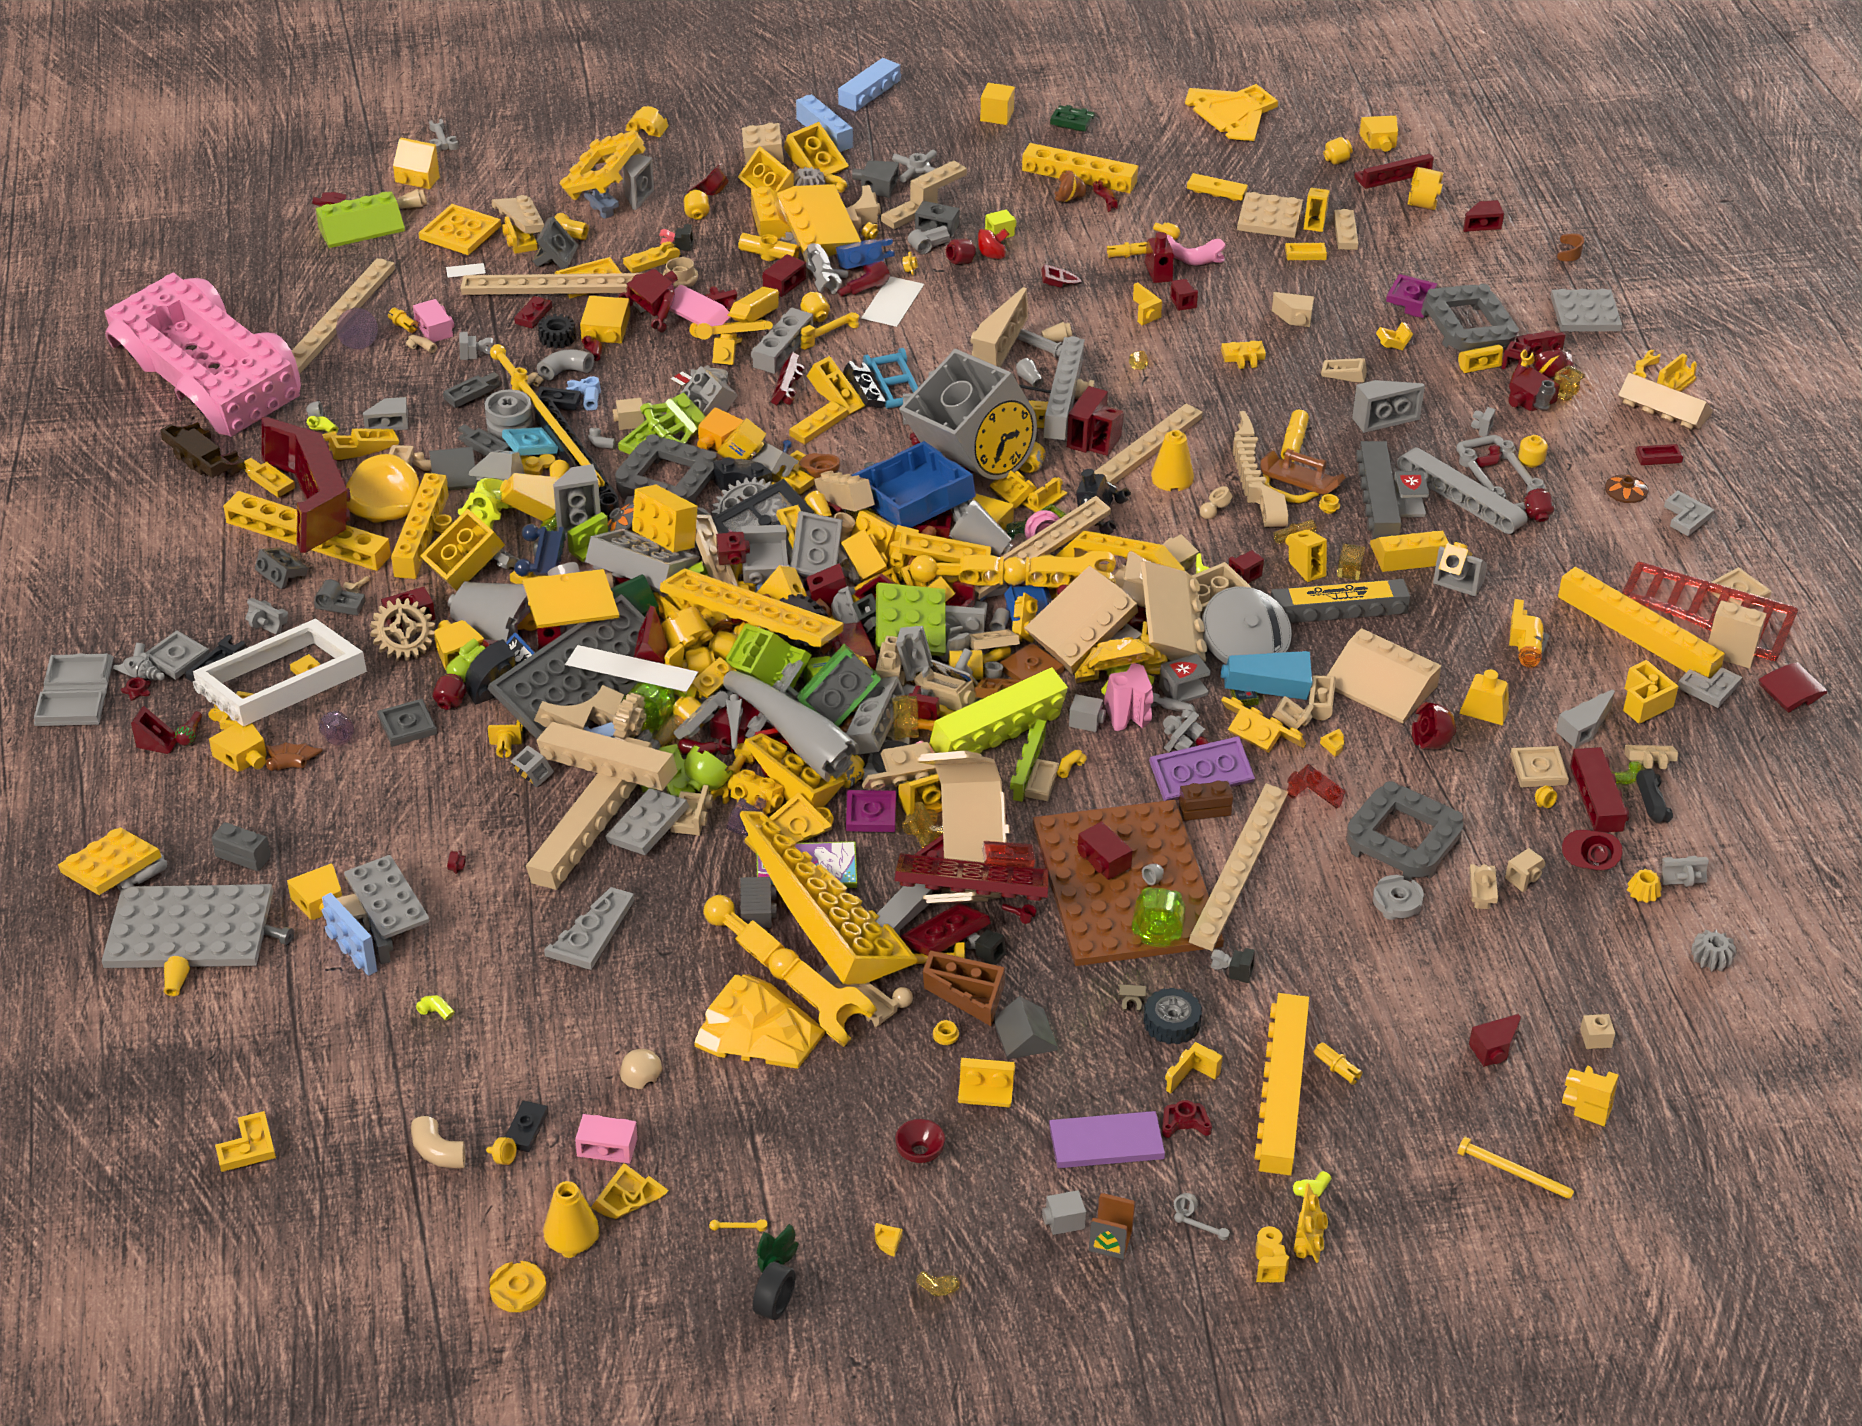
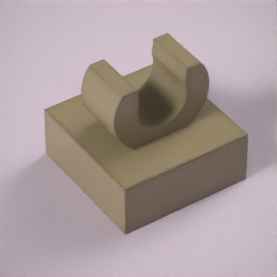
[1119,984,1146,1012]

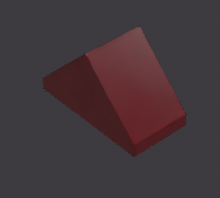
[131,706,177,754]

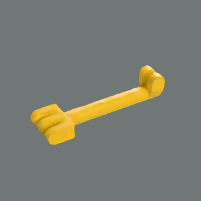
[800,312,859,350]

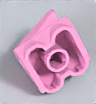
[1104,663,1153,731]

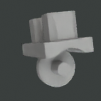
[245,598,288,635]
[1163,711,1205,752]
[1661,856,1709,887]

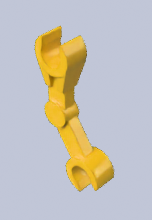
[1633,350,1661,379]

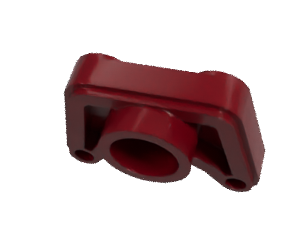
[1162,1100,1212,1138]

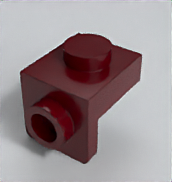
[945,581,975,607]
[907,685,940,721]

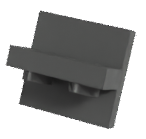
[533,216,578,270]

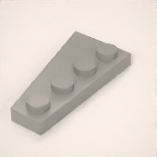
[544,887,634,970]

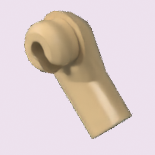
[406,335,437,353]
[412,452,432,471]

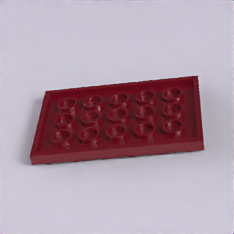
[894,853,1048,901]

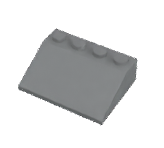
[585,529,700,592]

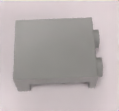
[740,525,790,584]

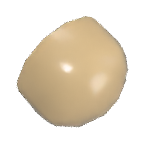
[620,1049,662,1089]

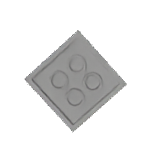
[1550,289,1622,332]

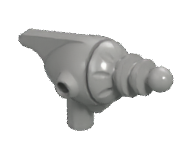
[113,643,165,680]

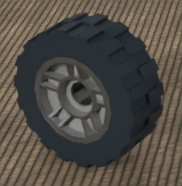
[1143,988,1202,1044]

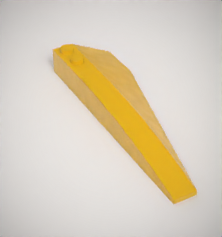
[740,811,917,985]

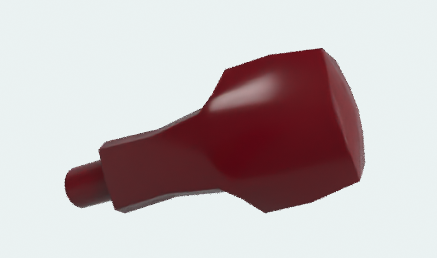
[837,261,890,297]

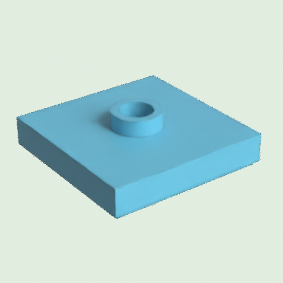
[502,427,558,456]

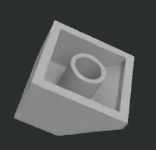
[622,154,654,210]
[1433,546,1487,596]

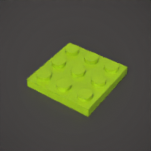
[876,583,946,656]

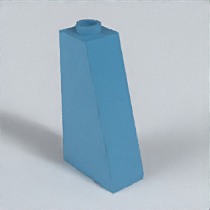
[1221,651,1312,700]

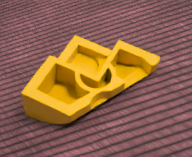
[591,1163,669,1219]

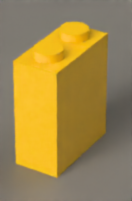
[580,296,630,344]

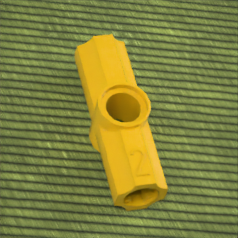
[738,233,800,261]

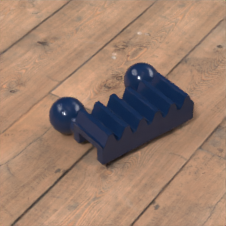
[514,524,566,577]

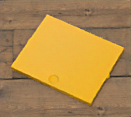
[522,569,619,628]

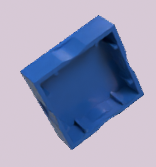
[851,441,976,528]

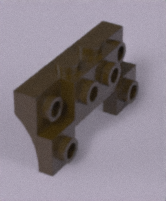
[160,422,247,478]

